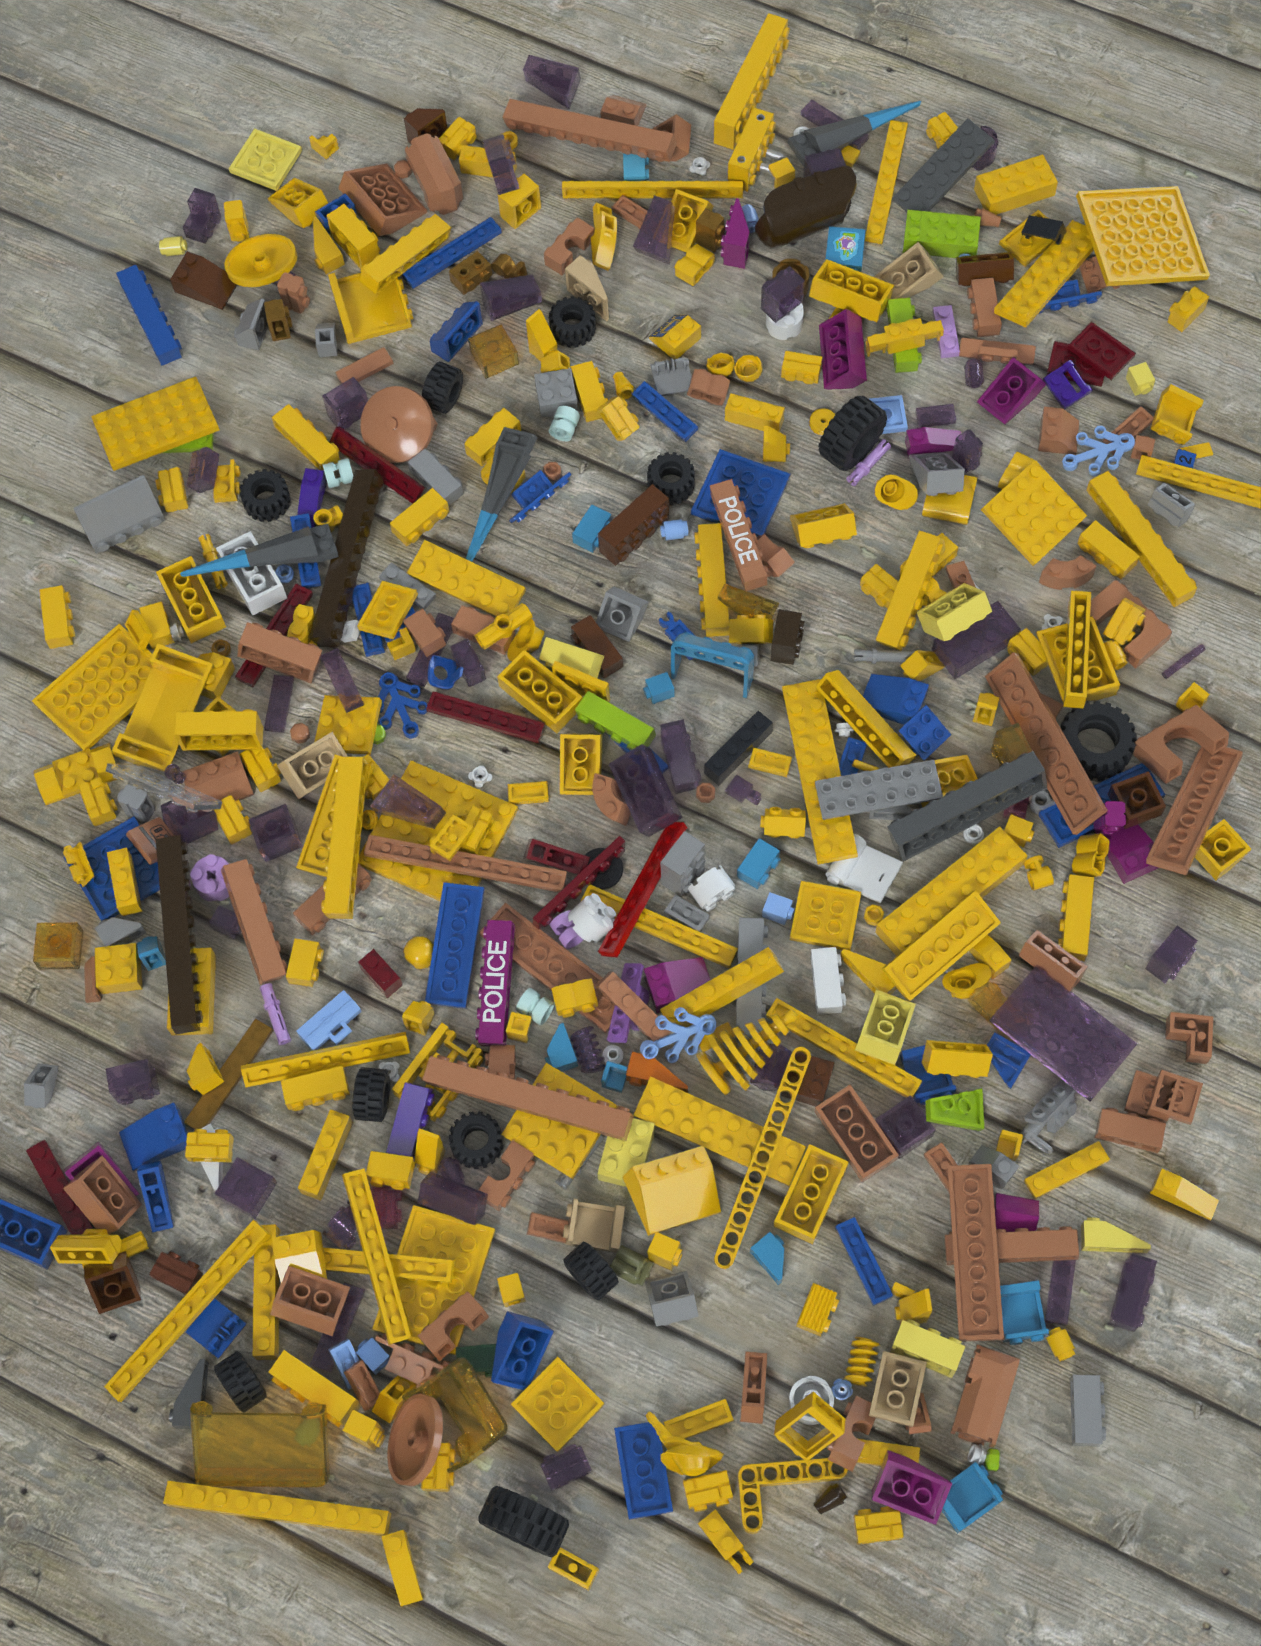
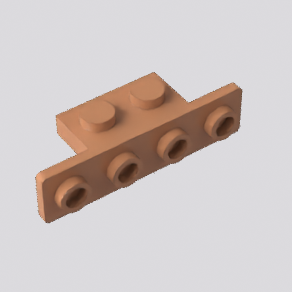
[959,338,1036,365]
[374,1333,459,1387]

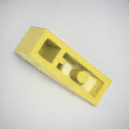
[1081,1217,1151,1253]

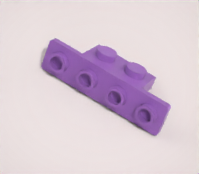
[607,963,650,1043]

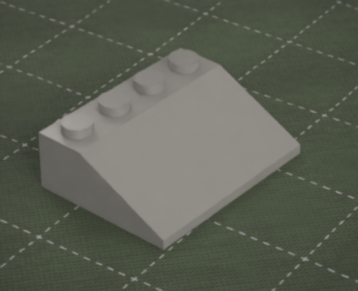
[73,475,165,554]

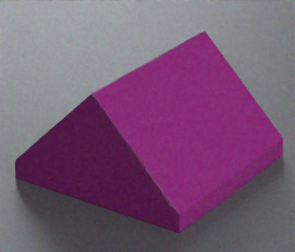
[994,1193,1039,1232]

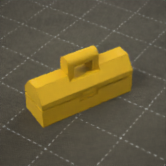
[50,1229,122,1264]

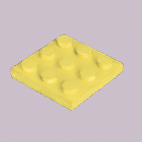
[229,128,302,191]

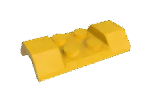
[34,743,122,805]

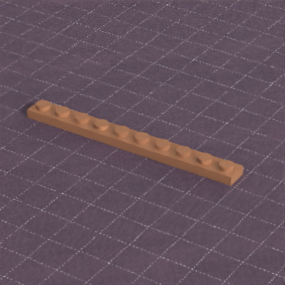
[364,835,567,892]

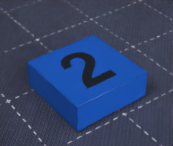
[1174,449,1196,469]

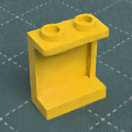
[1150,384,1204,445]

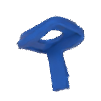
[428,655,464,690]

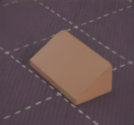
[84,956,101,1003]

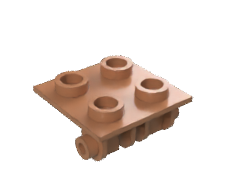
[1079,256,1120,294]

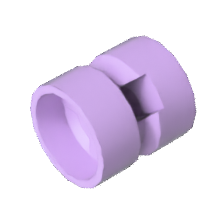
[550,910,584,949]

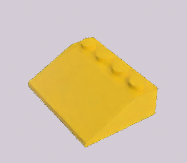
[1036,616,1120,702]
[622,1146,721,1236]

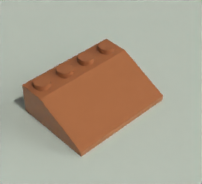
[339,163,427,236]

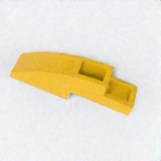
[591,202,617,271]

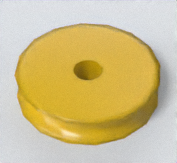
[809,408,835,435]

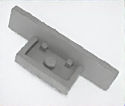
[1025,1075,1084,1133]

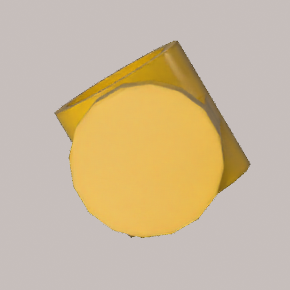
[313,505,343,533]
[1023,855,1054,891]

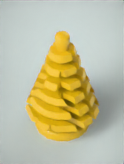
[696,1009,797,1095]

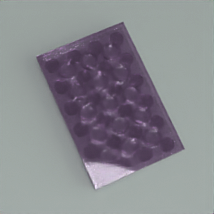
[989,965,1137,1102]

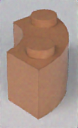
[756,534,795,577]
[1039,555,1097,590]
[593,773,633,826]
[485,1045,516,1103]

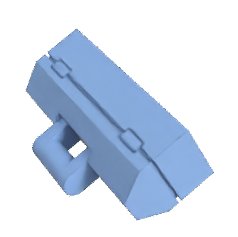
[296,990,362,1051]

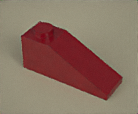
[523,839,590,875]

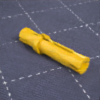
[198,534,228,589]

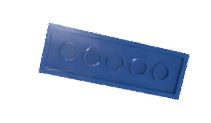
[1038,763,1166,848]
[425,882,485,1009]

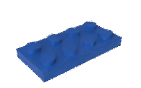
[614,1422,673,1520]

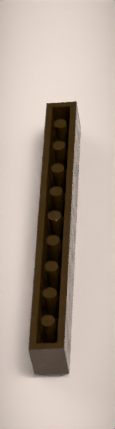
[309,469,383,647]
[156,835,203,1035]

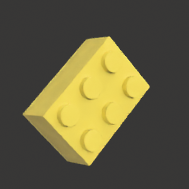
[917,583,992,641]
[855,990,916,1065]
[597,1118,655,1187]
[890,1319,965,1378]

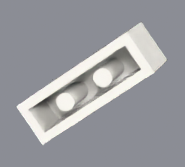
[810,947,846,1015]

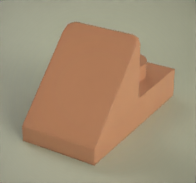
[905,1393,931,1434]

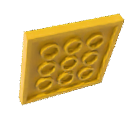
[981,460,1087,566]
[501,1063,617,1179]

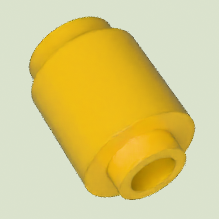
[1104,640,1128,670]
[1046,1327,1076,1362]

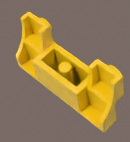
[865,318,944,357]

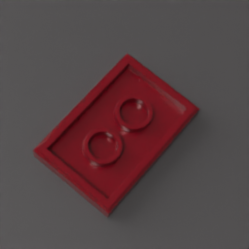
[1067,322,1136,381]
[1046,341,1104,387]

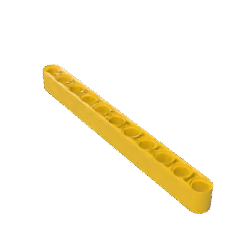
[714,1047,811,1269]

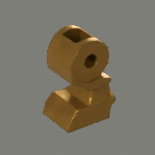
[491,253,527,286]

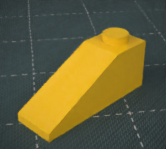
[313,216,345,274]
[526,309,558,361]
[969,935,1012,979]
[840,949,897,995]
[414,1128,446,1175]
[1150,1168,1219,1221]
[894,1289,932,1325]
[381,1530,423,1607]

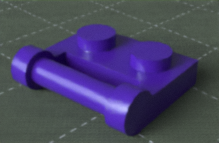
[1043,360,1093,410]

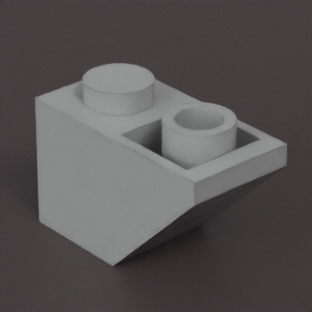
[315,322,337,357]

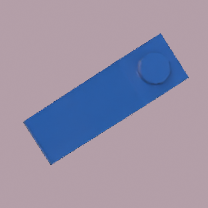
[137,1160,174,1233]

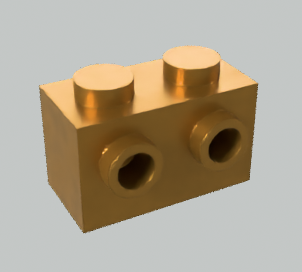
[696,208,725,253]
[449,251,492,295]
[264,299,293,341]

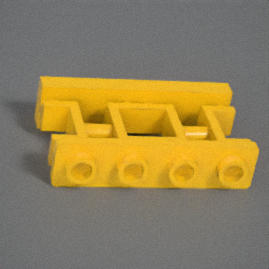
[392,1022,484,1122]

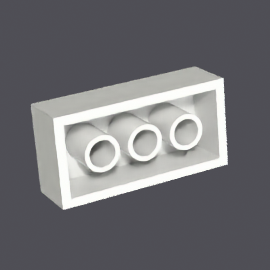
[216,531,287,616]

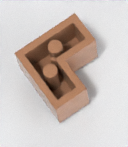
[1165,1012,1213,1064]

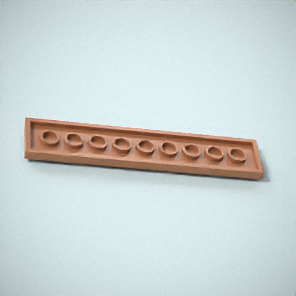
[985,652,1108,835]

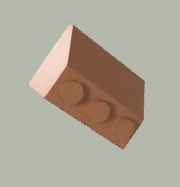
[181,751,254,815]
[63,1156,142,1235]
[270,1266,350,1336]

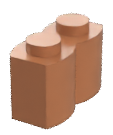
[687,369,730,406]

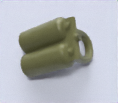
[610,1245,654,1286]

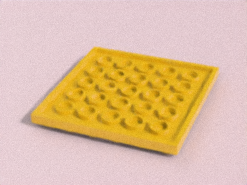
[1076,186,1210,286]
[358,761,518,901]

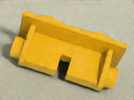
[63,842,94,887]

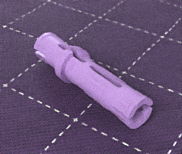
[846,439,891,486]
[259,983,291,1045]

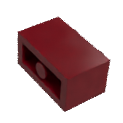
[358,949,403,998]

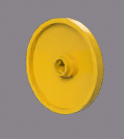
[225,234,297,287]

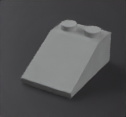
[909,452,965,496]

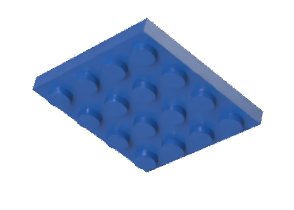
[691,449,790,537]
[63,816,160,921]

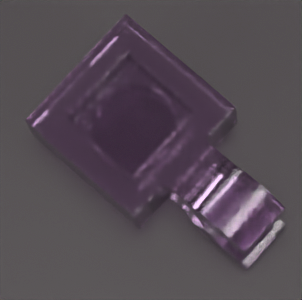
[725,775,762,805]

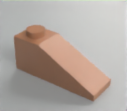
[740,1351,767,1424]

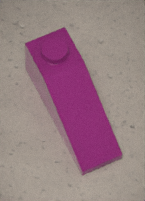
[905,427,965,457]

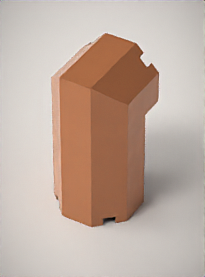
[405,134,463,215]
[950,1345,1020,1448]

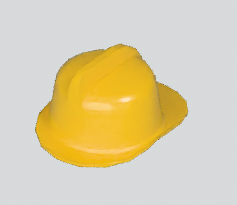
[875,474,918,510]
[507,619,544,661]
[942,963,992,999]

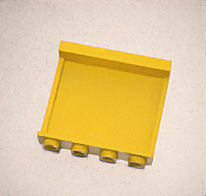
[328,273,414,344]

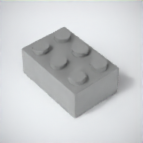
[660,831,706,897]

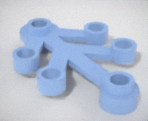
[1062,426,1135,476]
[640,1007,716,1063]

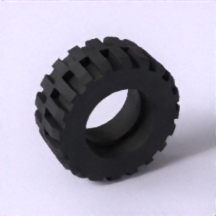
[818,396,887,471]
[1060,701,1137,781]
[478,1486,569,1557]

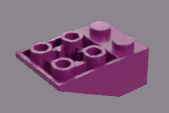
[721,198,749,269]

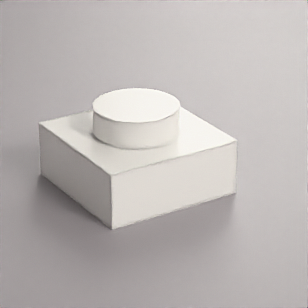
[340,620,360,643]

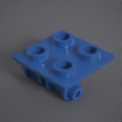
[898,705,951,761]
[186,1298,246,1359]

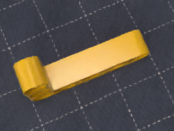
[738,1458,848,1534]

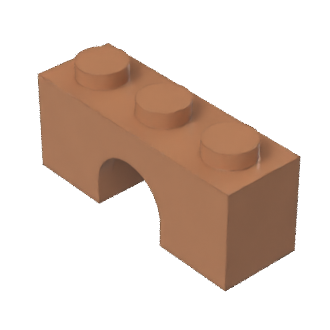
[544,217,595,275]
[476,1140,536,1211]
[418,1291,489,1362]
[827,1396,876,1472]

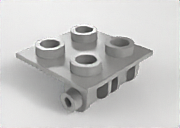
[650,356,691,396]

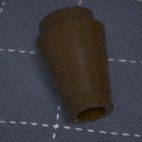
[813,1483,848,1515]

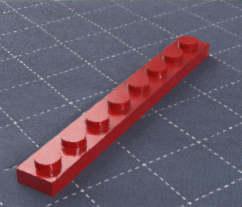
[598,821,687,958]

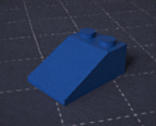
[863,674,929,725]
[119,1102,188,1171]
[491,1311,554,1390]

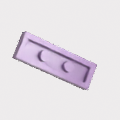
[932,305,960,358]

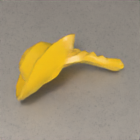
[646,1411,724,1477]

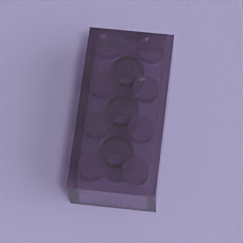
[932,601,1021,679]
[609,744,683,837]

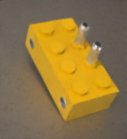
[728,108,784,192]

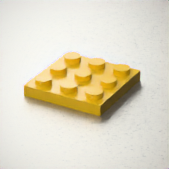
[314,695,382,755]
[789,881,861,951]
[511,1356,605,1453]

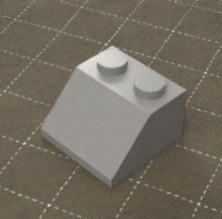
[234,298,268,350]
[596,586,648,642]
[645,1271,698,1327]

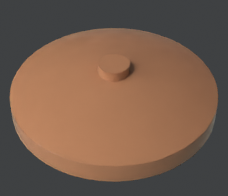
[360,386,434,463]
[387,1394,443,1487]

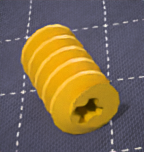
[844,1337,880,1387]

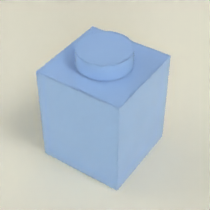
[762,892,795,925]

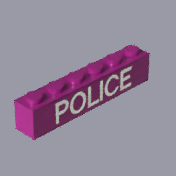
[475,920,515,1047]

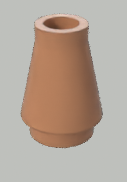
[974,208,1001,227]

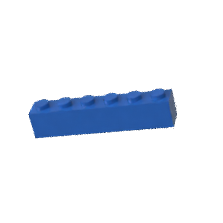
[116,265,182,366]

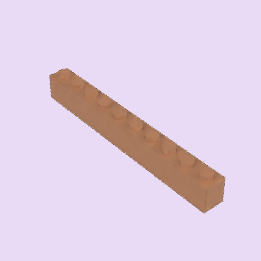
[502,99,677,162]
[422,1055,634,1141]

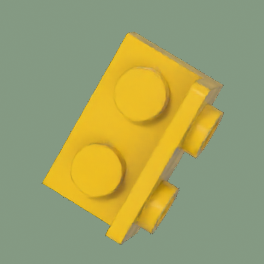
[213,459,241,503]
[429,814,474,861]

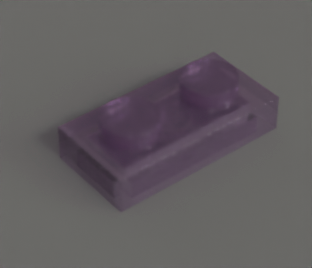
[915,404,956,428]

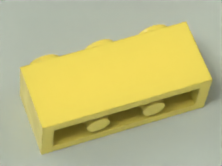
[539,637,604,678]

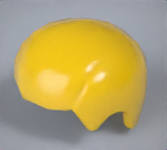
[706,353,734,377]
[734,355,763,382]
[403,936,434,969]

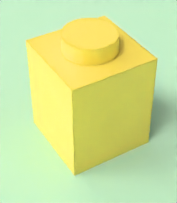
[1126,362,1155,396]

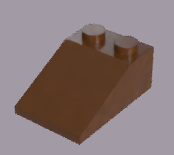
[170,251,237,310]

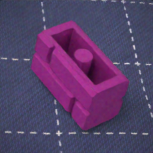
[1094,801,1126,835]

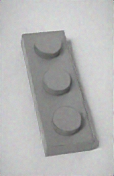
[379,563,436,610]

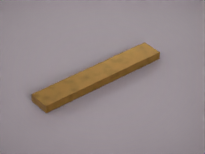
[184,1018,274,1129]

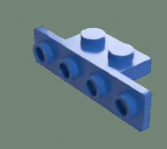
[1038,280,1102,314]
[509,470,572,523]

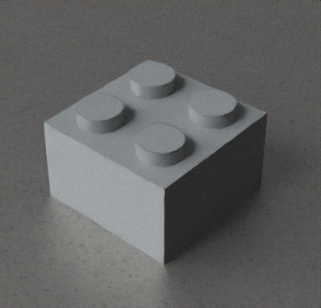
[534,368,578,418]

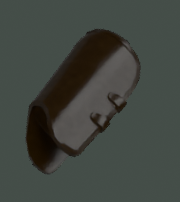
[754,166,857,249]

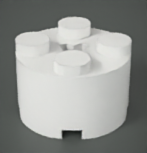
[766,295,803,340]
[688,865,735,912]
[568,893,616,943]
[789,1376,834,1425]

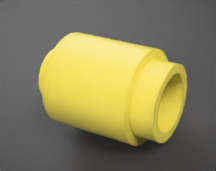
[159,236,187,256]

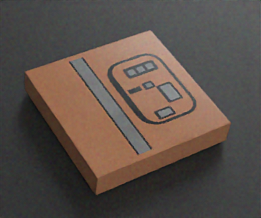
[126,817,175,865]

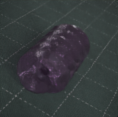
[570,1026,606,1074]

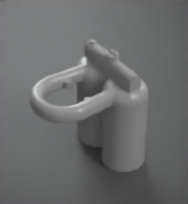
[1021,1122,1053,1154]

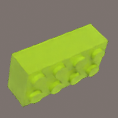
[902,210,981,258]

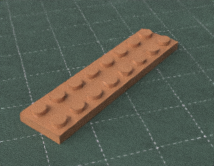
[1146,746,1243,875]
[479,902,615,1033]
[948,1164,1004,1342]

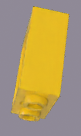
[774,1392,846,1462]

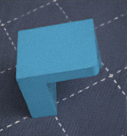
[601,1061,628,1093]

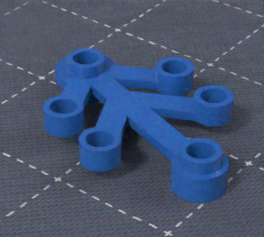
[378,672,427,739]

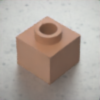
[1130,435,1155,460]

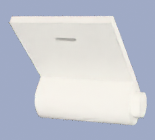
[825,833,903,903]

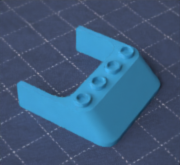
[671,632,754,698]

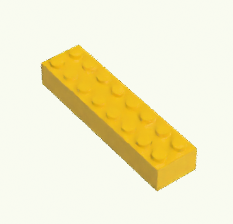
[714,13,790,150]
[875,826,1028,956]

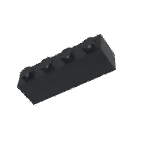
[704,710,773,786]

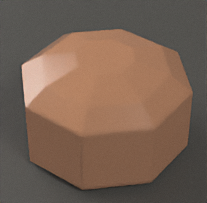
[394,160,412,179]
[543,462,561,481]
[290,723,310,744]
[696,782,715,803]

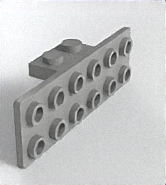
[815,760,943,820]

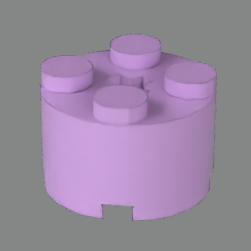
[190,854,229,902]

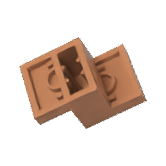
[1124,1070,1203,1125]

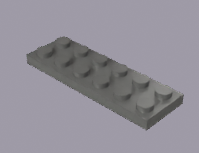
[892,118,995,212]

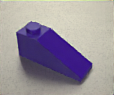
[297,468,327,528]

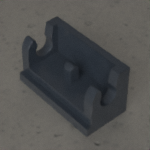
[1021,215,1067,245]

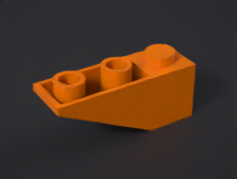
[626,1052,688,1093]

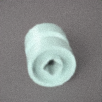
[549,406,580,442]
[323,458,353,489]
[516,988,555,1026]

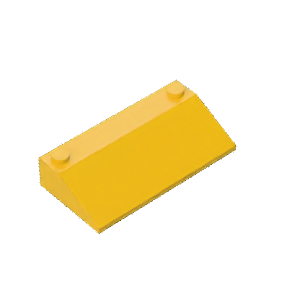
[112,643,213,772]

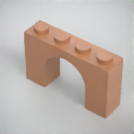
[1090,580,1172,668]
[1133,705,1229,784]

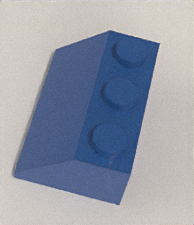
[429,301,483,362]

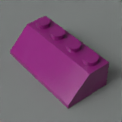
[819,309,867,390]

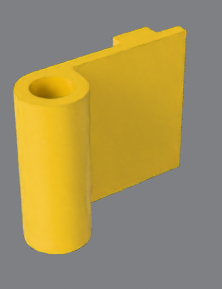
[922,475,978,525]

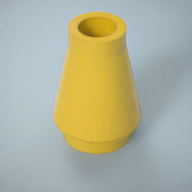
[613,372,634,400]

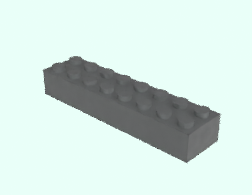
[887,751,1047,862]

